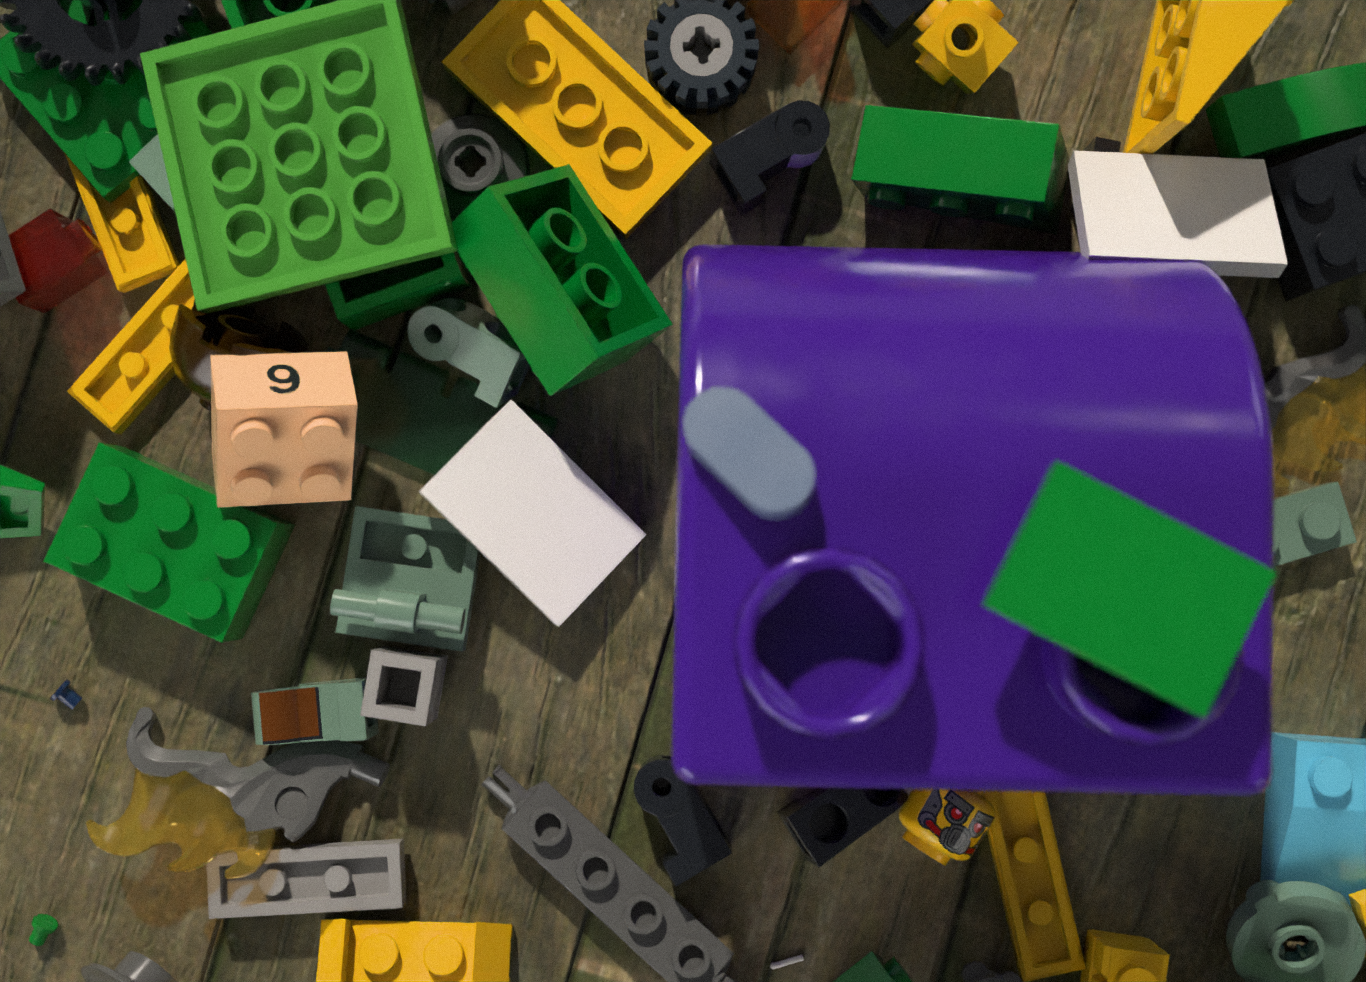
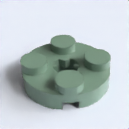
[1226,880,1366,982]

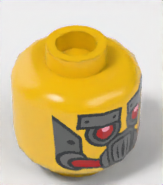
[899,789,996,866]

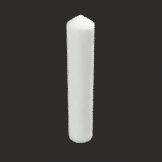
[770,954,804,970]

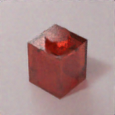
[8,208,107,313]

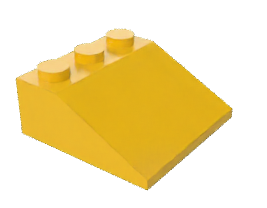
[1123,0,1294,154]

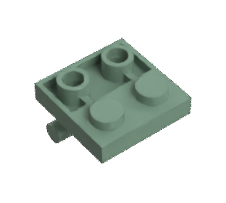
[330,506,480,651]

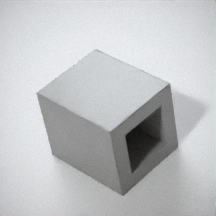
[360,646,448,726]

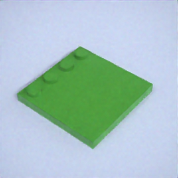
[140,0,458,314]

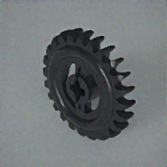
[0,0,204,86]

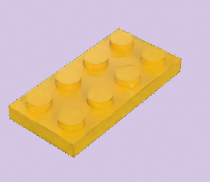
[442,0,713,239]

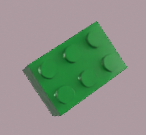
[452,165,673,396]
[43,442,296,643]

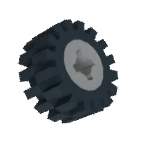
[644,0,759,115]

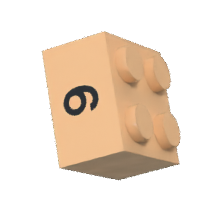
[210,352,357,508]

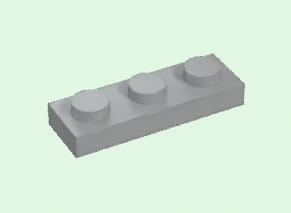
[206,839,407,919]

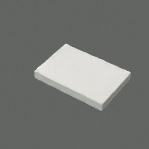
[1067,150,1288,278]
[418,399,647,627]

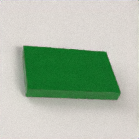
[980,461,1277,718]

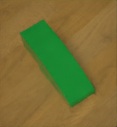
[1205,62,1366,159]

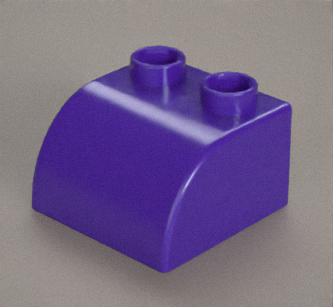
[672,244,1274,796]

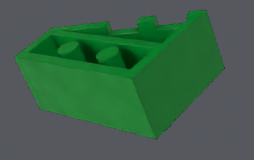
[851,105,1070,235]

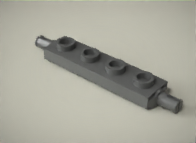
[481,764,735,982]

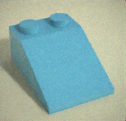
[1260,732,1366,909]

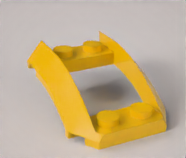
[316,919,513,982]

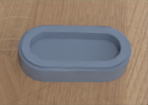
[683,387,815,520]

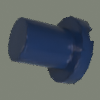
[50,679,83,710]

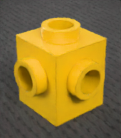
[911,0,1019,94]

